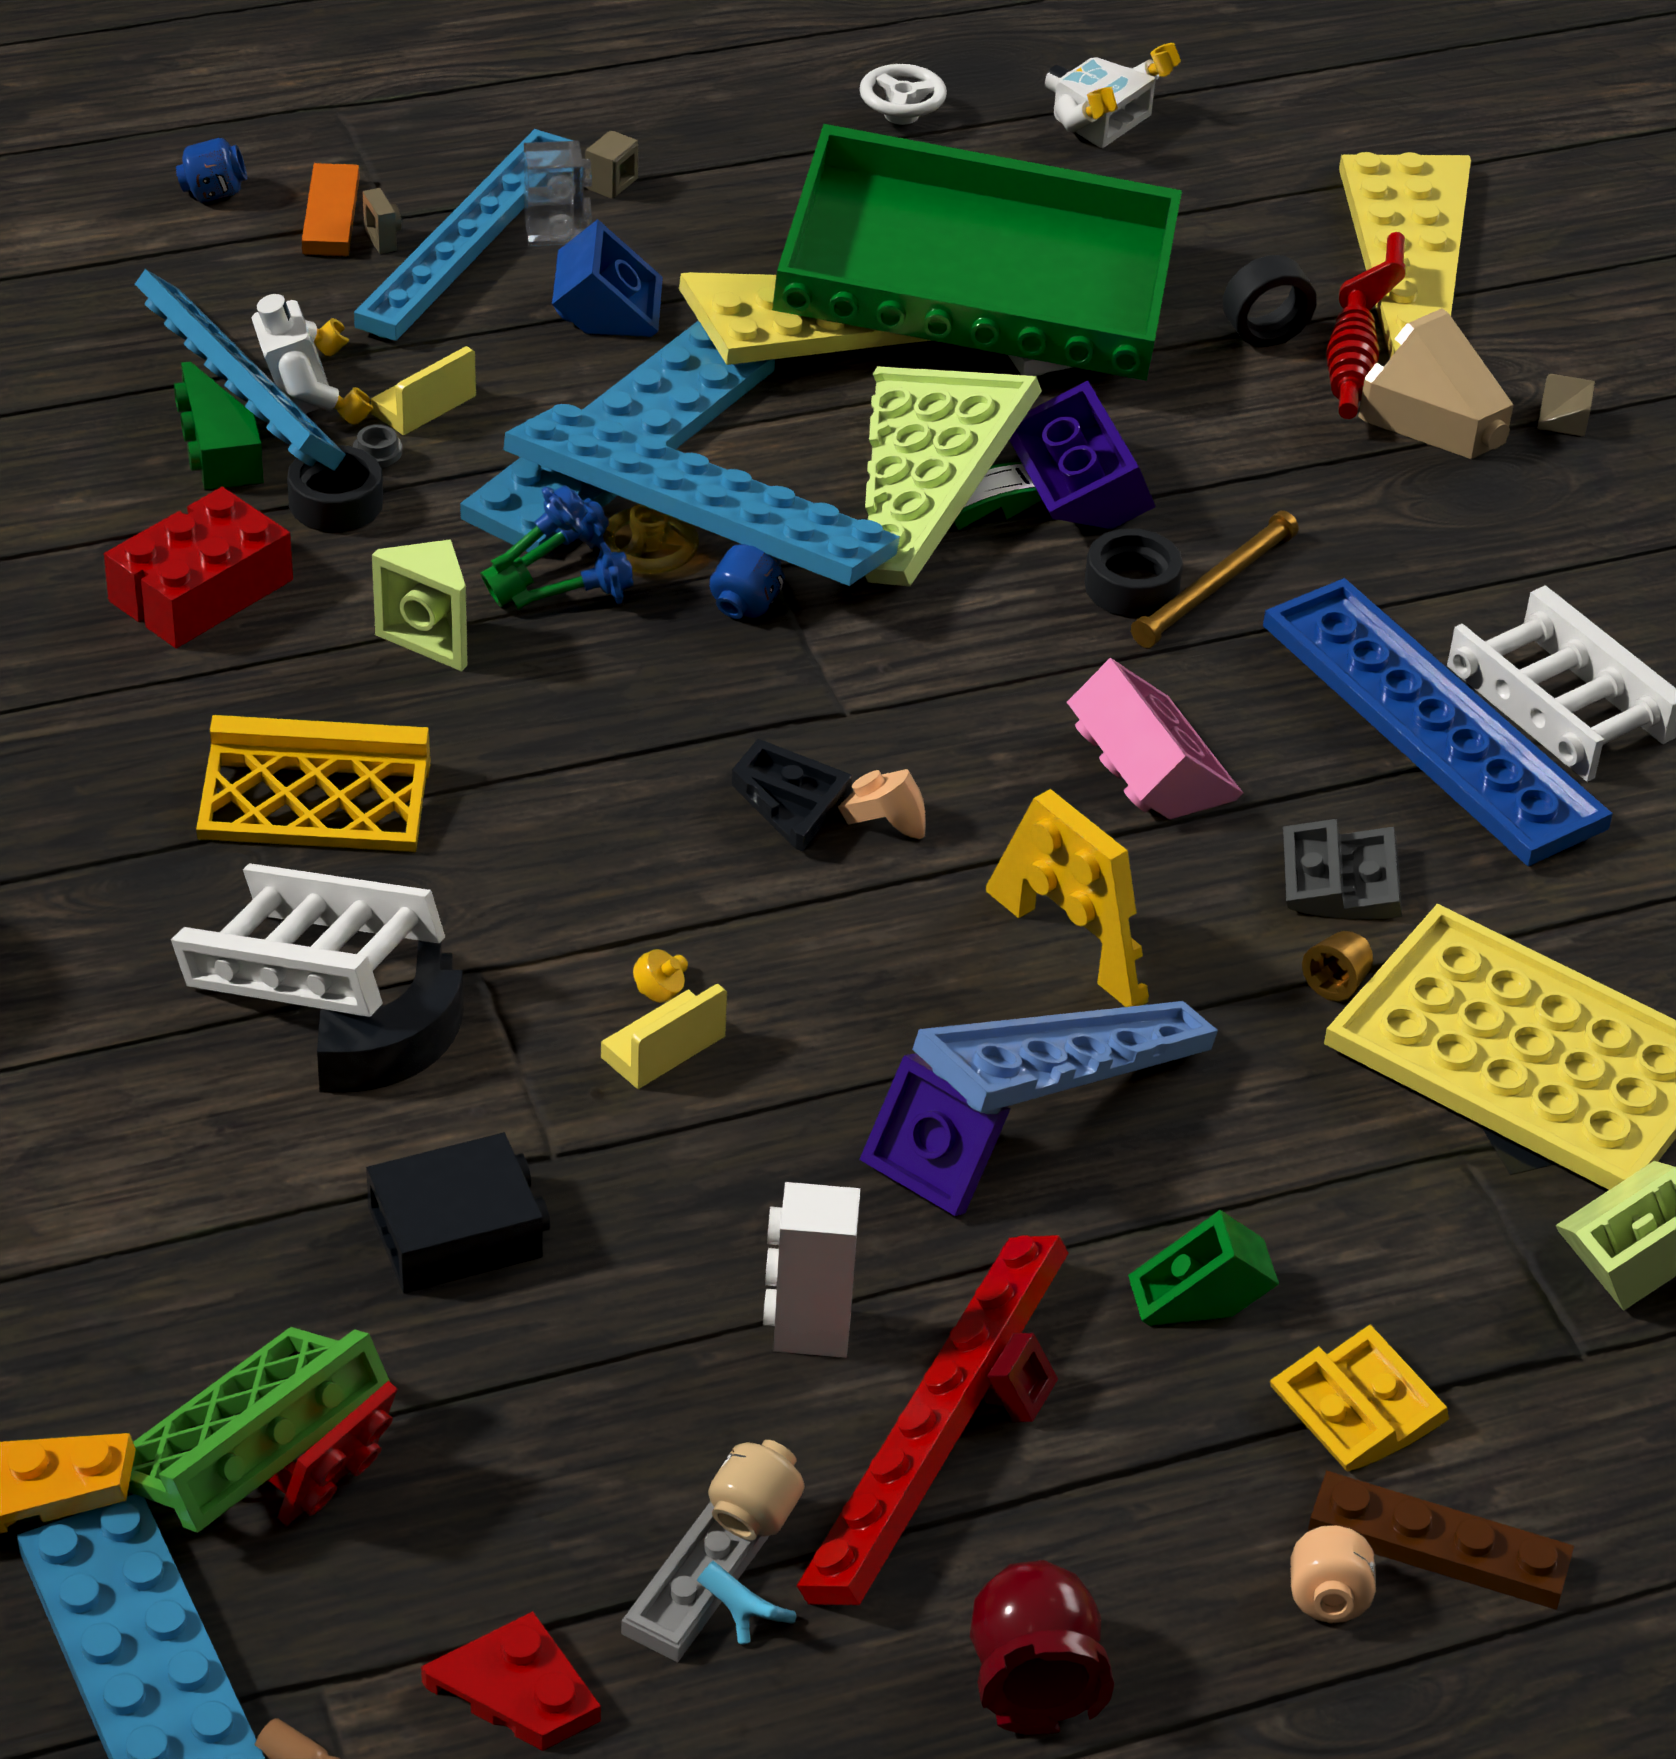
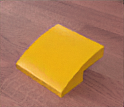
[1270,1324,1449,1472]

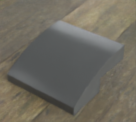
[1283,819,1403,919]

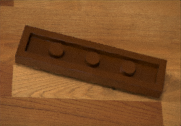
[1307,1470,1574,1610]

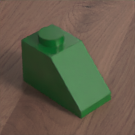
[1128,1210,1279,1326]

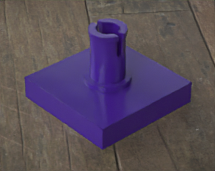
[859,1054,1011,1216]

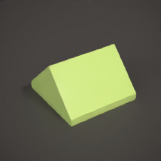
[372,539,468,671]

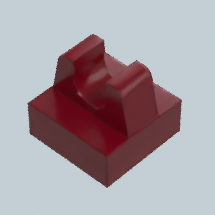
[983,1333,1058,1422]

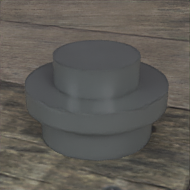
[353,425,402,469]

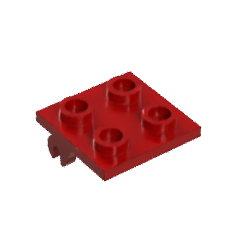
[267,1380,398,1526]

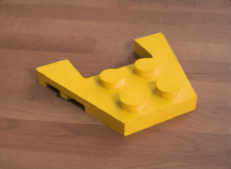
[986,789,1149,1007]

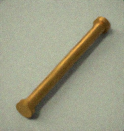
[1131,511,1299,648]

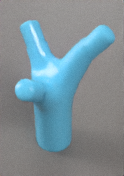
[697,1560,796,1645]

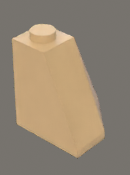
[1358,308,1513,459]

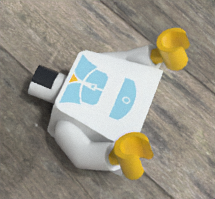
[1045,43,1181,148]
[251,294,373,425]

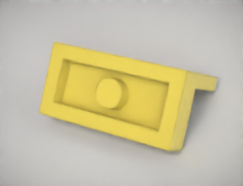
[371,346,476,435]
[601,984,727,1089]

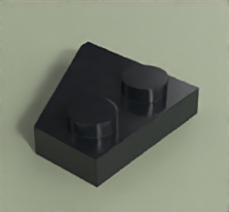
[732,739,852,852]

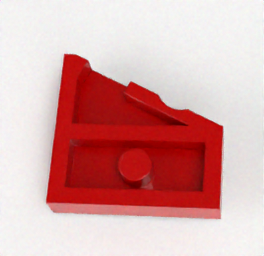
[421,1611,601,1751]

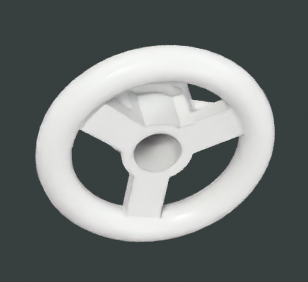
[860,64,947,125]

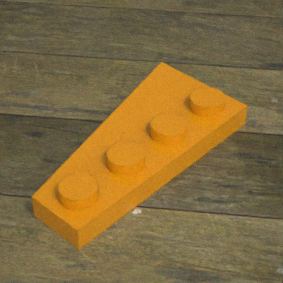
[0,1433,136,1534]

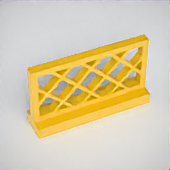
[196,715,431,852]

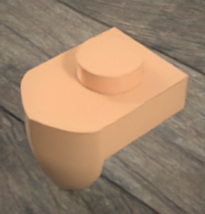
[838,769,926,839]

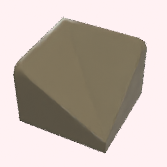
[585,131,639,199]
[1537,374,1595,437]

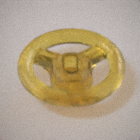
[603,503,699,574]

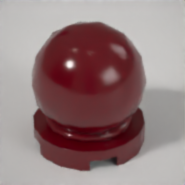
[970,1560,1115,1735]

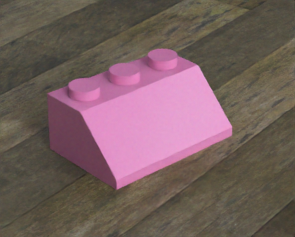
[1067,658,1243,820]

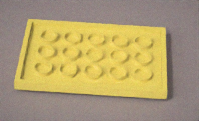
[1324,904,1676,1190]

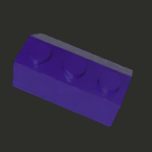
[1009,381,1156,529]

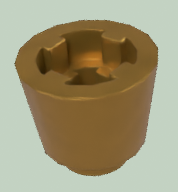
[1302,931,1373,1001]

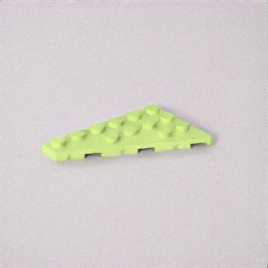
[865,366,1042,586]

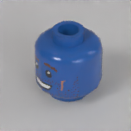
[176,138,247,203]
[709,544,785,619]

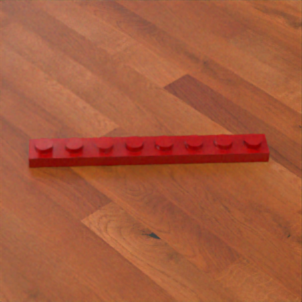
[797,1235,1069,1605]

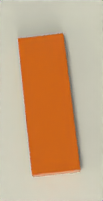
[302,163,360,256]

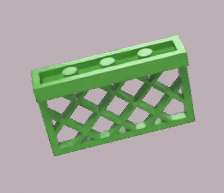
[128,1327,390,1533]

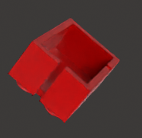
[104,487,293,649]

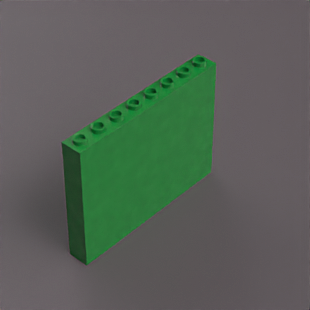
[772,124,1182,381]

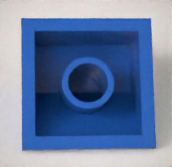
[552,219,663,337]

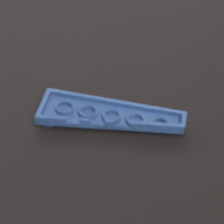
[912,1001,1218,1114]

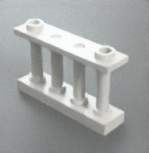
[1447,585,1676,782]
[171,863,445,1017]

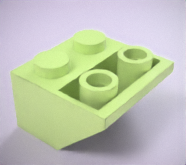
[1556,1161,1676,1311]

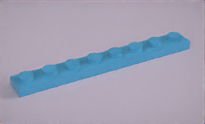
[354,129,574,341]
[135,269,346,471]

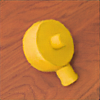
[633,949,688,1003]

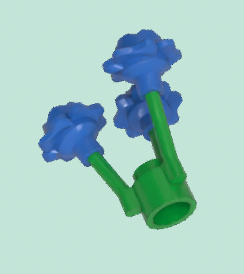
[480,485,634,610]

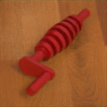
[1327,232,1406,419]

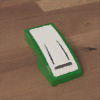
[953,462,1042,530]

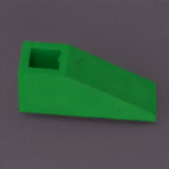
[174,362,264,490]

